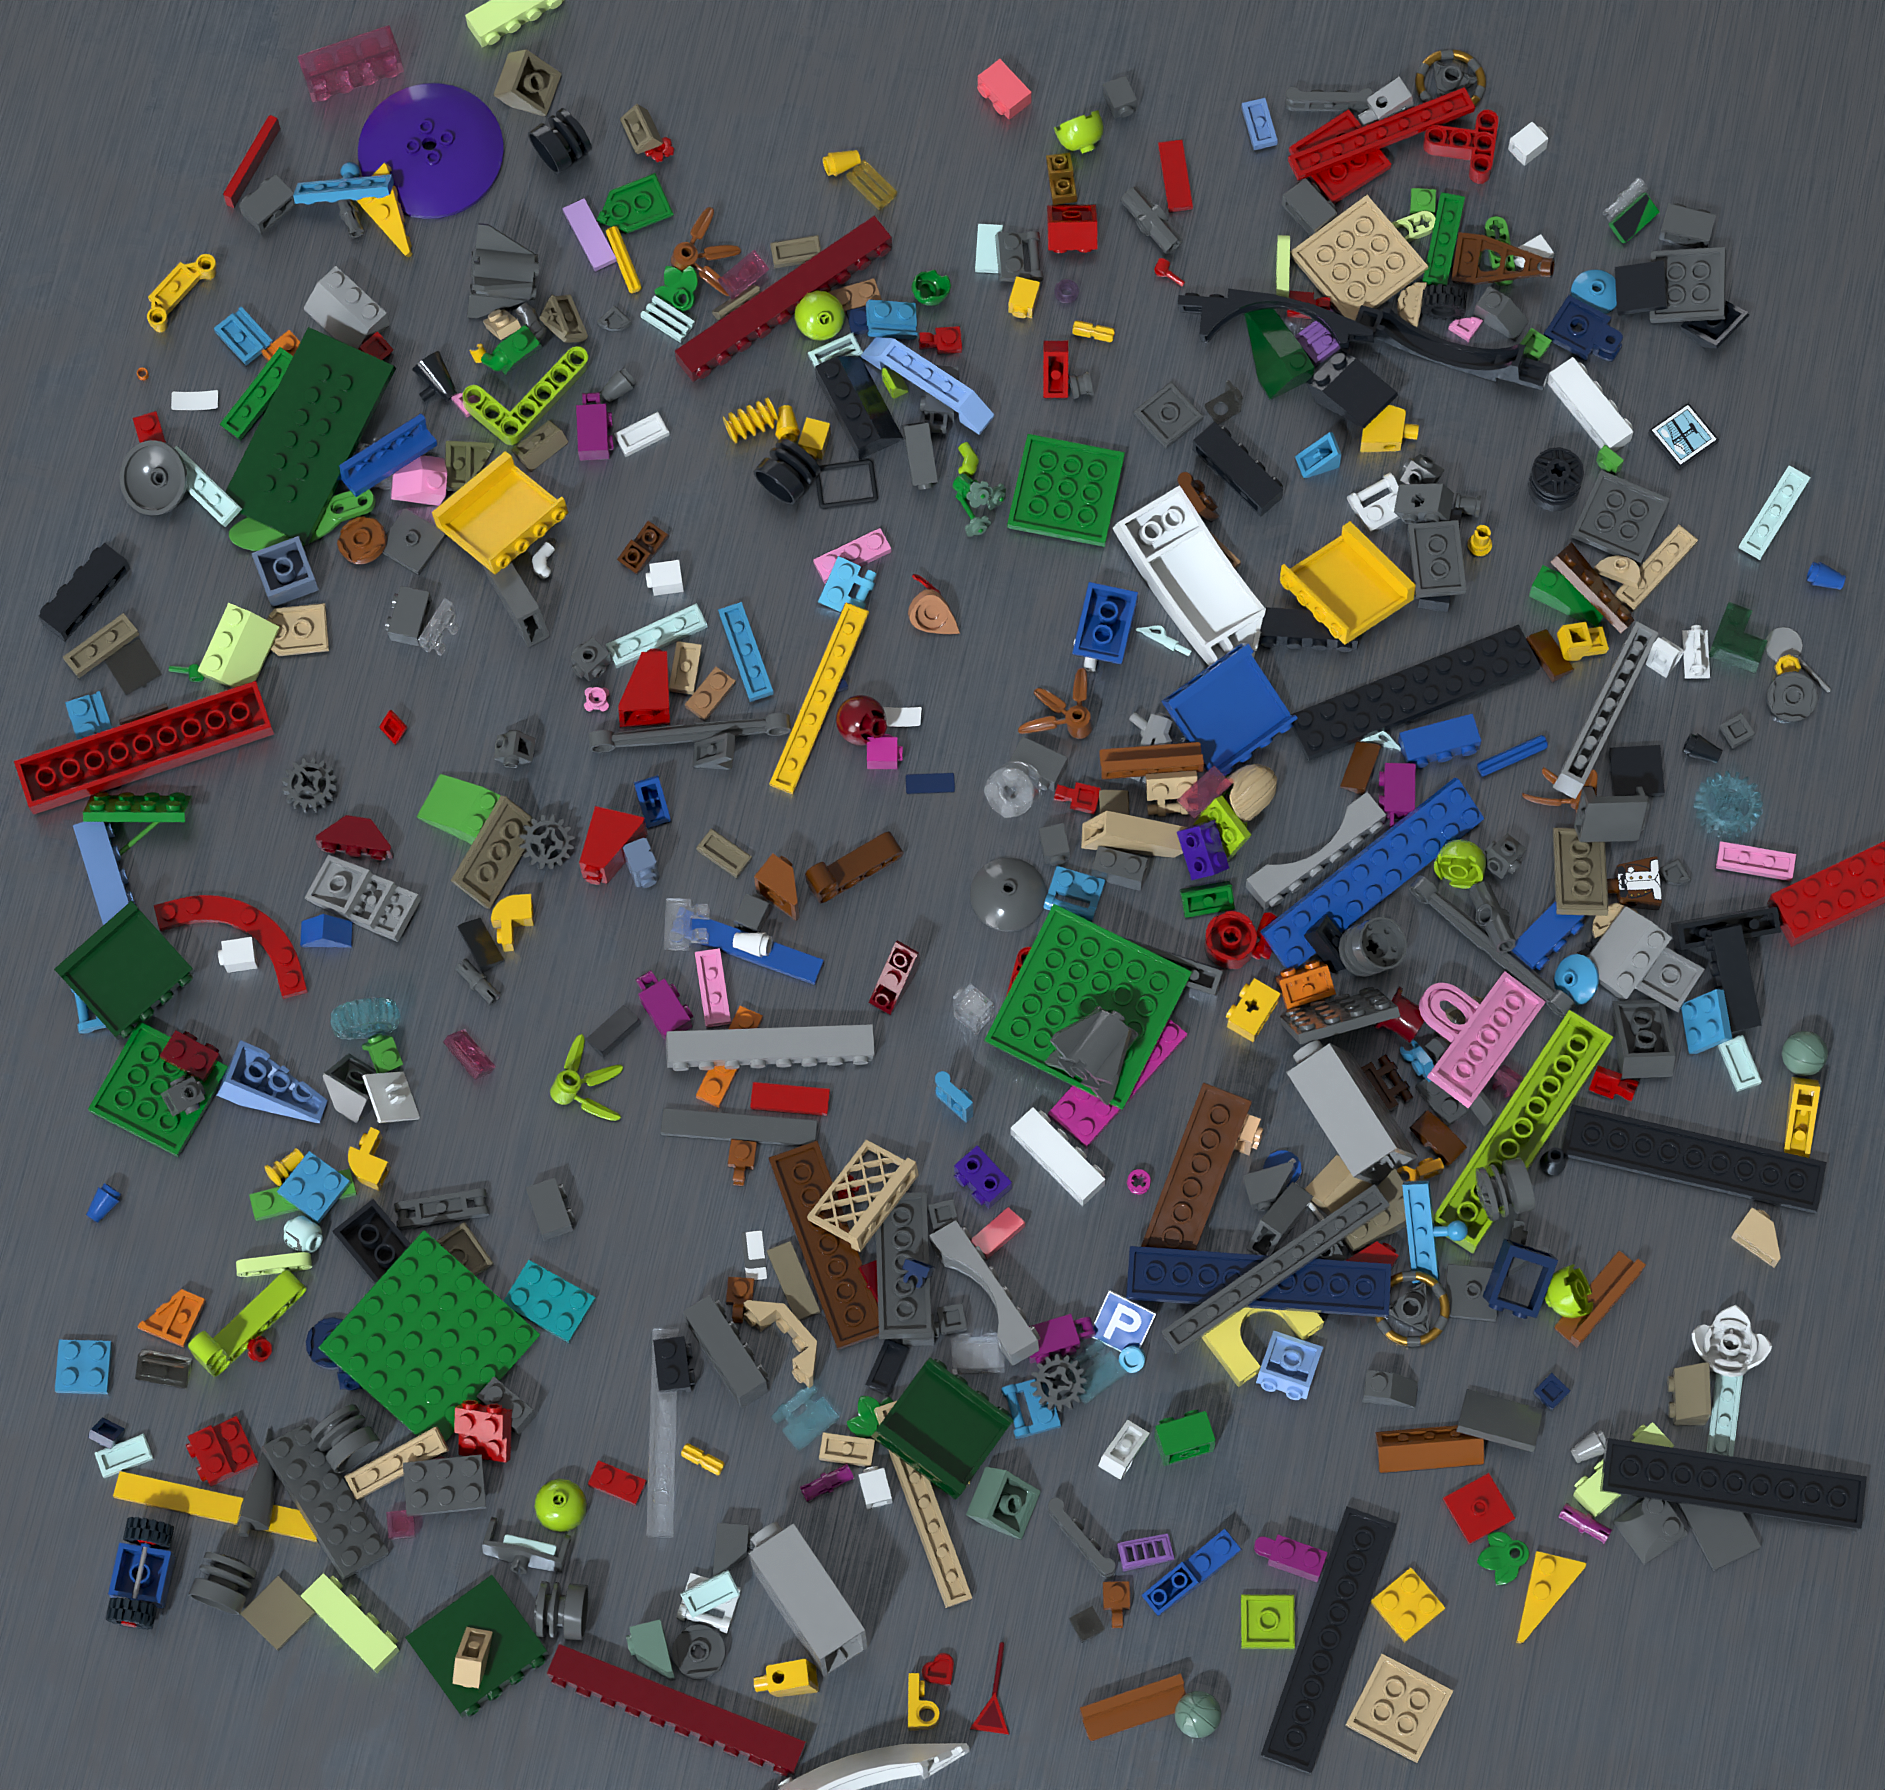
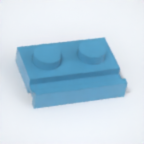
[866,300,918,340]
[214,307,273,366]
[65,691,112,740]

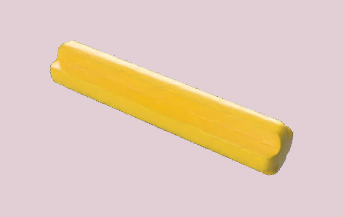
[606,226,642,294]

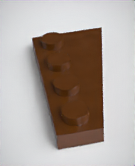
[1551,542,1634,633]

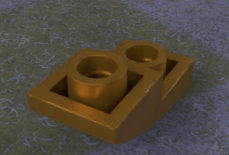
[1046,153,1077,205]

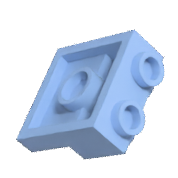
[1256,1330,1323,1400]

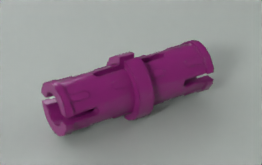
[800,1463,854,1502]
[1558,1503,1613,1544]

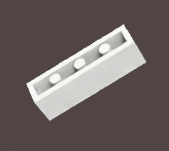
[1547,357,1633,452]
[1011,1107,1105,1207]

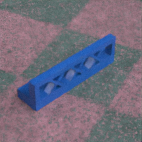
[339,414,437,497]

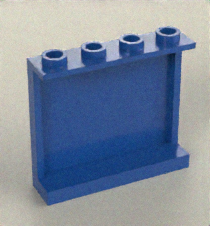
[1161,643,1298,777]

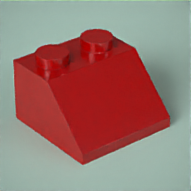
[1047,204,1097,253]

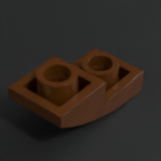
[617,521,670,574]
[1409,1110,1467,1165]

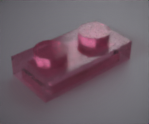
[717,250,769,299]
[1177,766,1232,820]
[443,1029,496,1080]

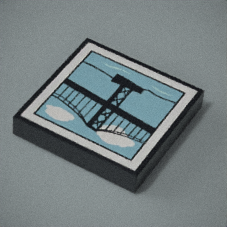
[1648,403,1719,470]

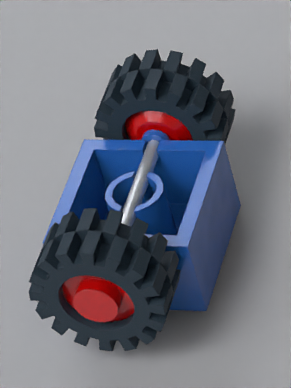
[105,1517,176,1630]

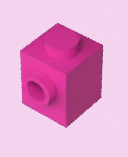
[867,734,903,769]

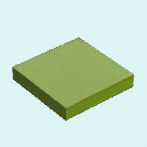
[1241,1595,1295,1649]

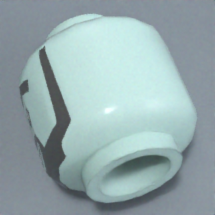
[284,1216,323,1253]

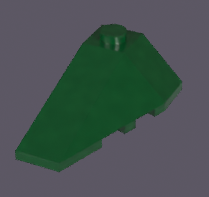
[1244,309,1315,400]

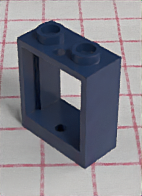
[1482,1238,1558,1319]

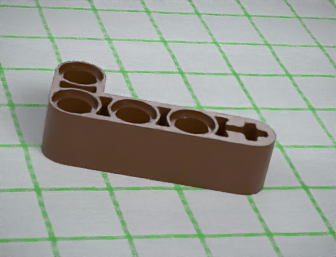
[805,831,904,903]

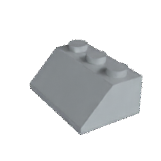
[303,266,390,350]
[1587,906,1672,999]

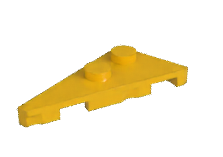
[356,163,413,257]
[1516,1551,1586,1644]

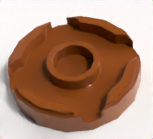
[337,516,387,564]

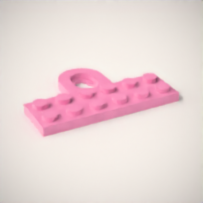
[1419,971,1546,1108]

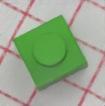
[1410,188,1436,215]
[1520,328,1552,361]
[1596,445,1624,476]

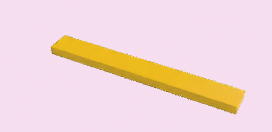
[769,602,870,794]
[113,1471,318,1543]

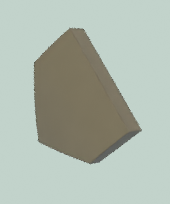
[539,294,588,343]

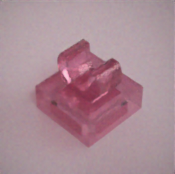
[1492,1065,1524,1098]

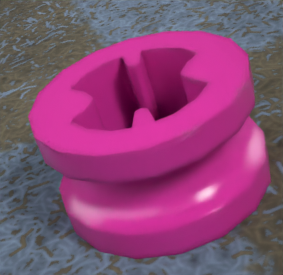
[1127,1169,1151,1195]

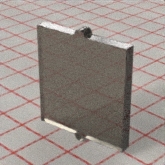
[104,638,162,695]

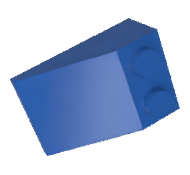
[1072,582,1138,665]

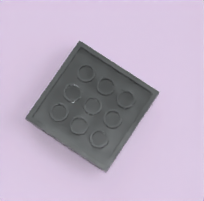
[1280,987,1400,1044]

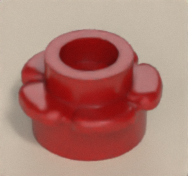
[247,1336,272,1362]

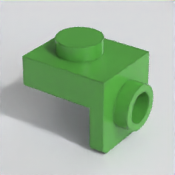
[362,1033,403,1073]

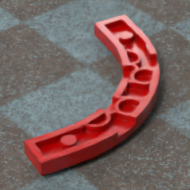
[153,895,308,999]

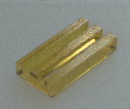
[846,160,897,211]

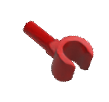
[1154,258,1185,287]

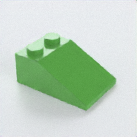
[416,774,501,844]

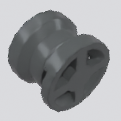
[1068,371,1093,399]

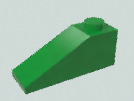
[1529,565,1603,628]

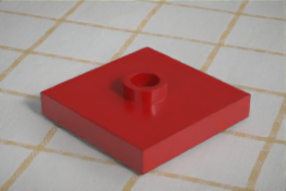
[1443,1473,1515,1545]

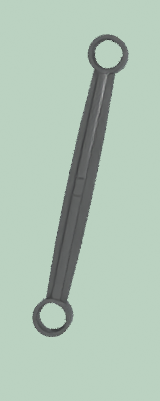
[589,713,791,753]
[1409,875,1575,1019]

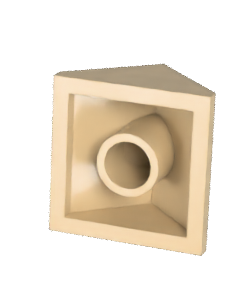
[1305,1155,1372,1216]

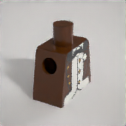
[1607,856,1662,910]

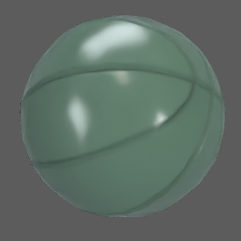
[1782,1031,1828,1076]
[1174,1691,1222,1738]

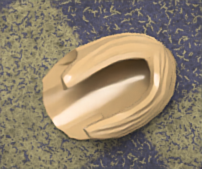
[1216,764,1277,822]

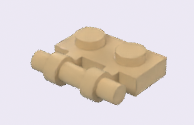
[1146,770,1198,817]

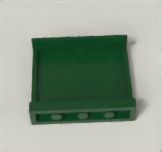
[54,901,195,1040]
[871,1358,1014,1500]
[405,1575,549,1718]

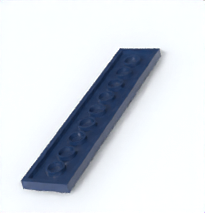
[1126,1246,1391,1318]

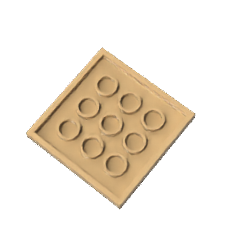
[1290,195,1428,321]

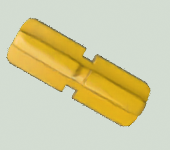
[1072,320,1115,342]
[681,1443,725,1475]

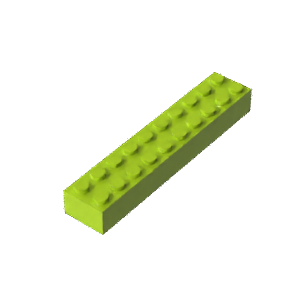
[1434,1010,1613,1254]

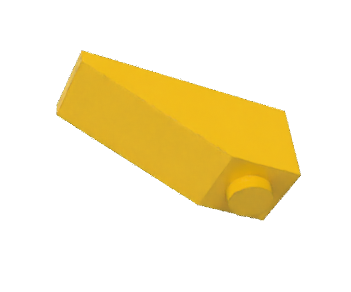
[1783,1077,1820,1158]

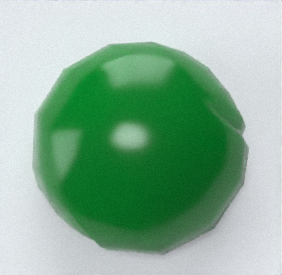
[911,270,952,306]

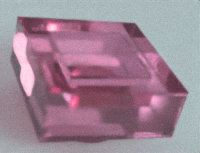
[386,1510,416,1540]

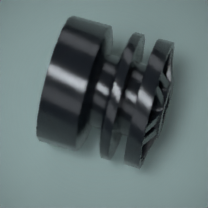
[528,108,592,174]
[753,438,820,505]
[1528,447,1584,512]

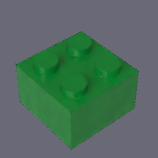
[1154,1409,1216,1466]

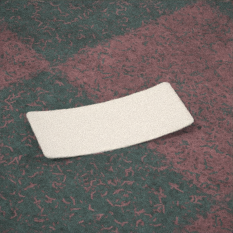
[171,390,218,410]
[883,707,922,727]

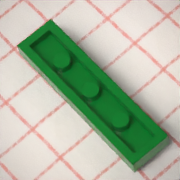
[1423,192,1465,286]
[219,347,293,441]

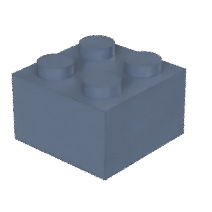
[251,536,318,607]

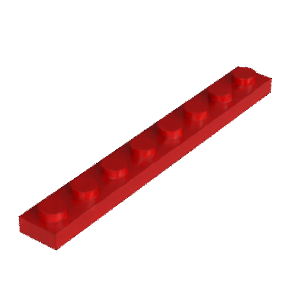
[1288,87,1475,181]

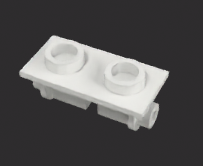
[1682,625,1710,679]

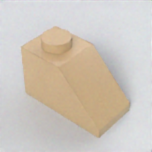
[1731,1208,1781,1268]
[453,1627,493,1688]

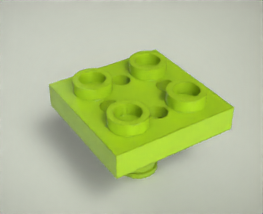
[1193,796,1252,862]

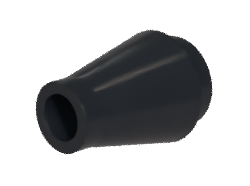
[1683,733,1723,763]
[1540,1147,1566,1175]

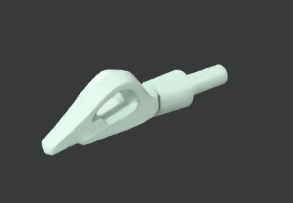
[1136,625,1192,656]
[1358,731,1401,751]

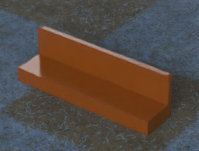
[1099,742,1204,779]
[1554,1251,1646,1348]
[1375,1425,1484,1473]
[1079,1673,1186,1741]

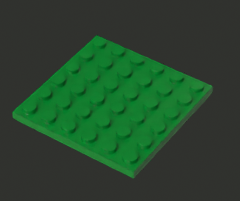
[984,904,1192,1111]
[318,1230,540,1442]

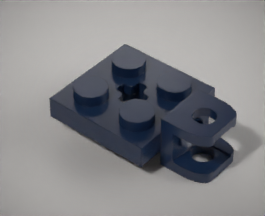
[1544,295,1623,362]

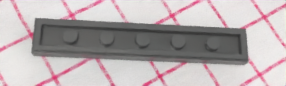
[661,1108,818,1146]

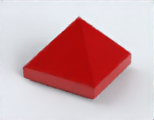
[379,710,407,745]

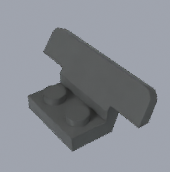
[1415,1037,1496,1127]

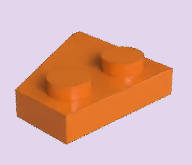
[138,1289,206,1348]

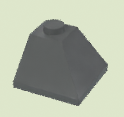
[323,1053,377,1123]

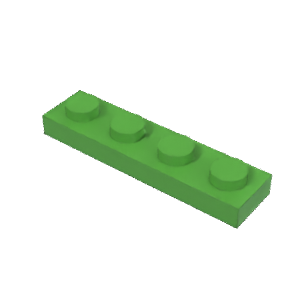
[249,1168,357,1221]

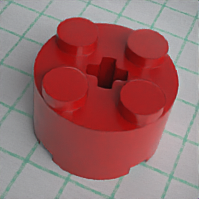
[1205,911,1257,969]

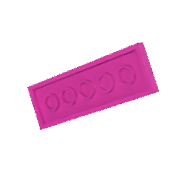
[1048,1019,1187,1149]

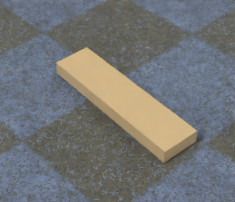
[1614,525,1698,612]
[345,1427,449,1500]

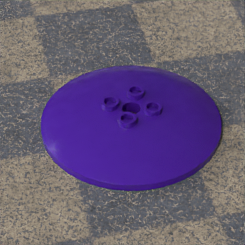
[358,83,504,219]

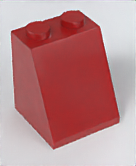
[618,648,670,727]
[579,806,648,885]

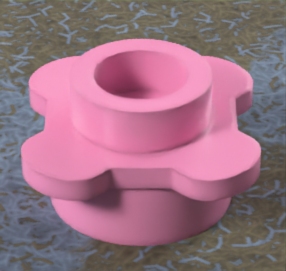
[584,687,610,712]

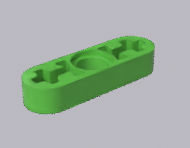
[1484,216,1516,286]

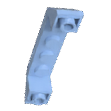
[861,337,994,435]

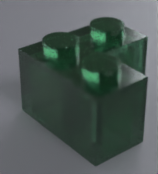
[1709,602,1768,673]

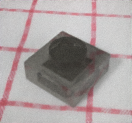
[1069,1606,1105,1643]

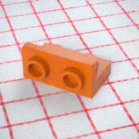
[1275,960,1336,1010]

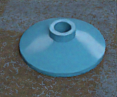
[1571,270,1617,314]
[1554,954,1599,1006]

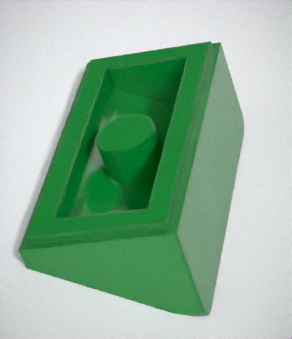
[1179,881,1235,918]

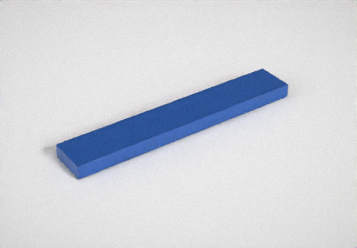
[672,909,824,985]

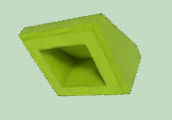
[882,368,909,399]

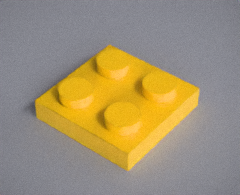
[1370,1568,1445,1643]

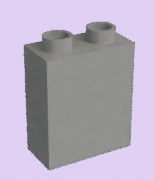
[1286,1040,1418,1185]
[749,1522,868,1677]

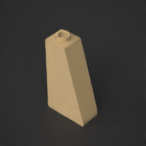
[1081,811,1187,858]

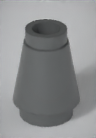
[600,368,637,403]

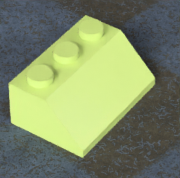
[198,603,280,688]

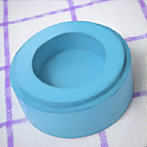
[1119,1345,1146,1373]

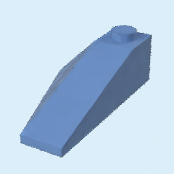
[217,1040,328,1123]

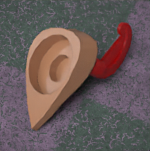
[908,574,960,634]

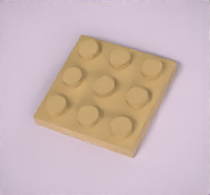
[1345,1654,1453,1763]

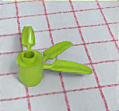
[550,1034,623,1121]

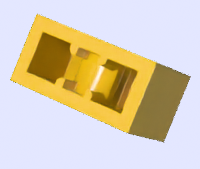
[1226,978,1281,1043]

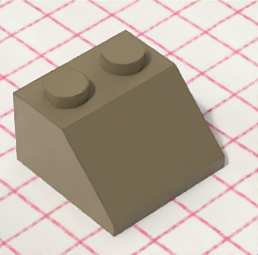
[493,49,562,116]
[1667,1363,1711,1426]

